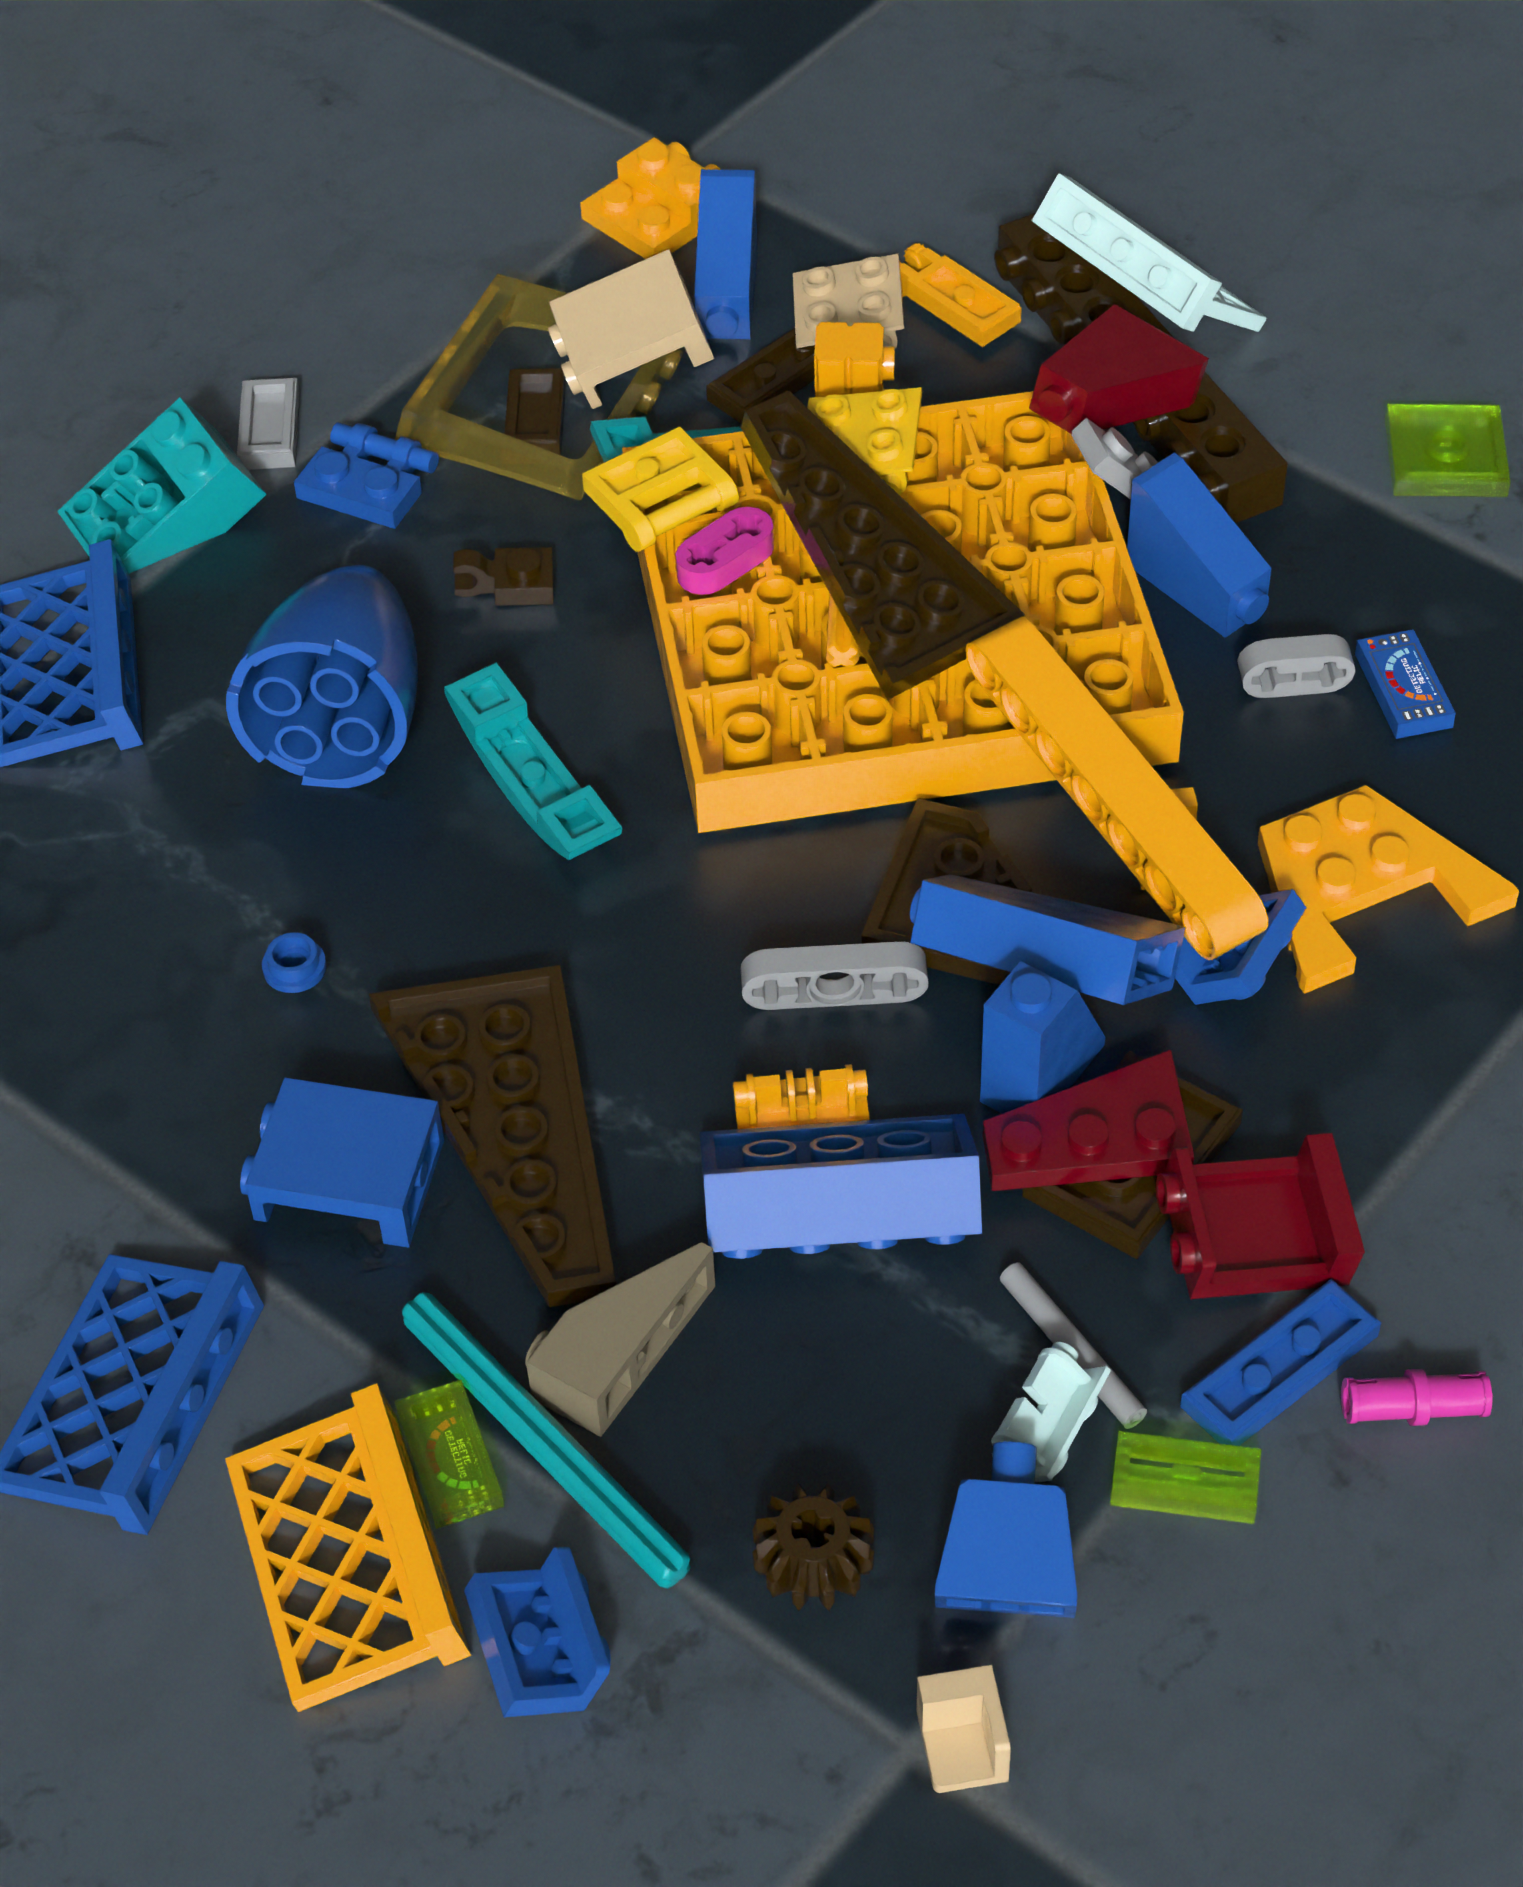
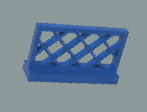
[0,539,143,767]
[0,1254,264,1535]

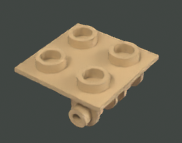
[793,254,905,348]

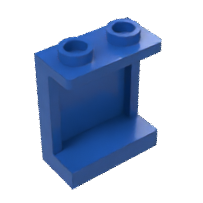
[240,1077,444,1248]

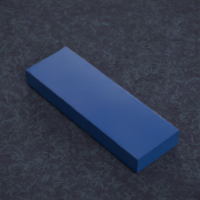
[1180,1279,1381,1453]

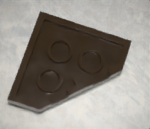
[861,798,1032,985]

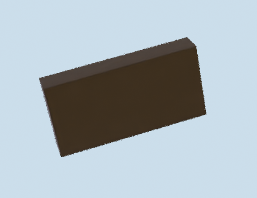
[503,368,566,459]

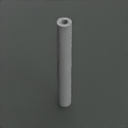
[1000,1262,1147,1429]

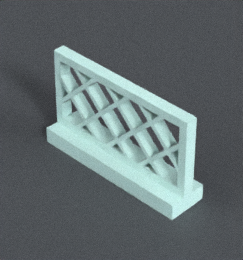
[1032,173,1267,332]

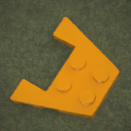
[1257,785,1519,994]

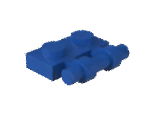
[294,422,439,529]

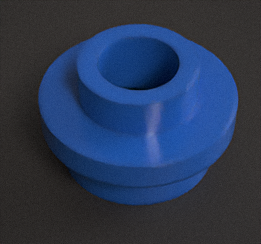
[262,933,327,993]

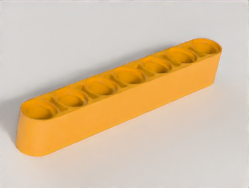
[965,616,1268,960]

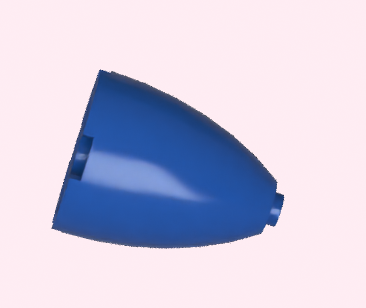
[226,565,418,788]

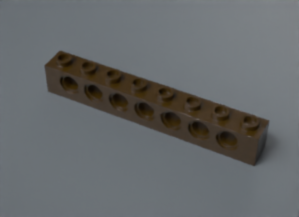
[994,213,1288,524]

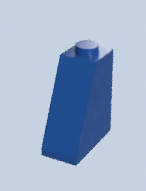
[694,169,758,339]
[1127,452,1271,638]
[980,961,1106,1114]

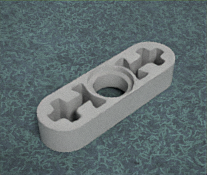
[740,942,929,1010]

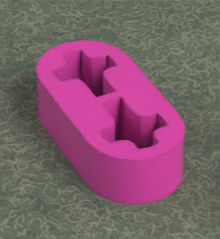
[675,507,774,595]

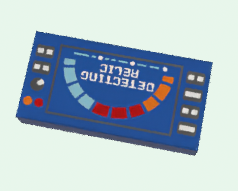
[1355,629,1456,739]

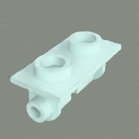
[992,1342,1111,1483]

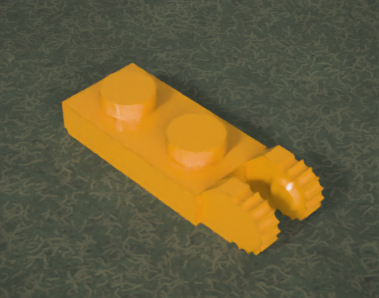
[899,243,1022,347]

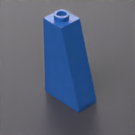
[910,874,1186,1005]

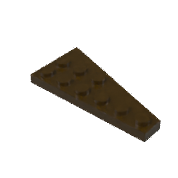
[369,965,616,1307]

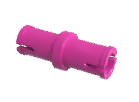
[1341,1369,1492,1426]

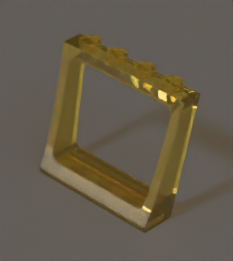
[395,274,684,501]

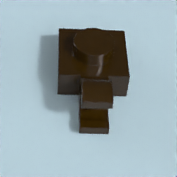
[453,547,553,606]

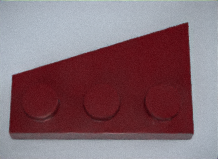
[982,1050,1194,1191]

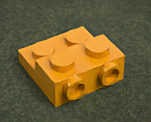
[580,137,721,259]

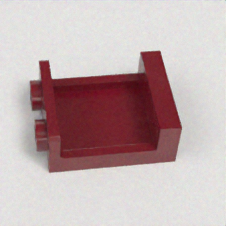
[1156,1133,1365,1299]

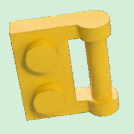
[582,427,739,552]

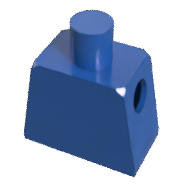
[935,1441,1077,1618]

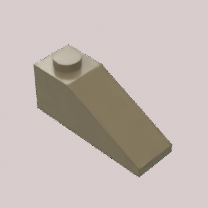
[525,1242,715,1437]

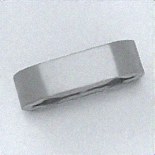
[1237,634,1355,698]

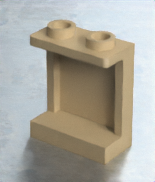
[548,249,714,409]

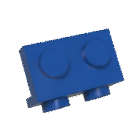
[1175,889,1307,1005]
[464,1547,611,1717]

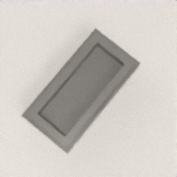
[237,378,300,470]

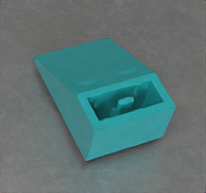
[57,397,267,574]

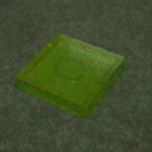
[1385,404,1511,497]

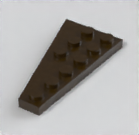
[741,391,1025,700]

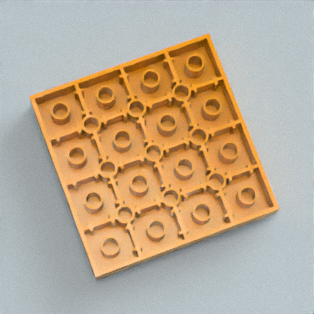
[622,391,1184,833]

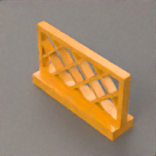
[225,1383,472,1712]

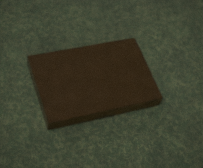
[1022,1050,1243,1259]

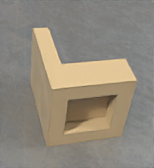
[917,1665,1011,1793]

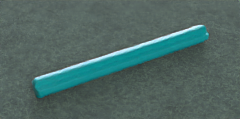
[402,1292,691,1588]

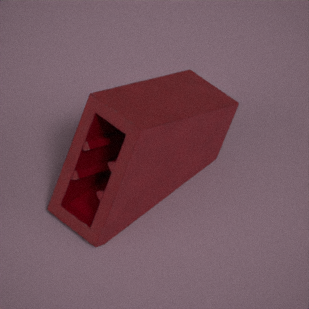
[1029,304,1209,434]

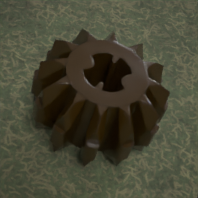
[752,1483,874,1611]

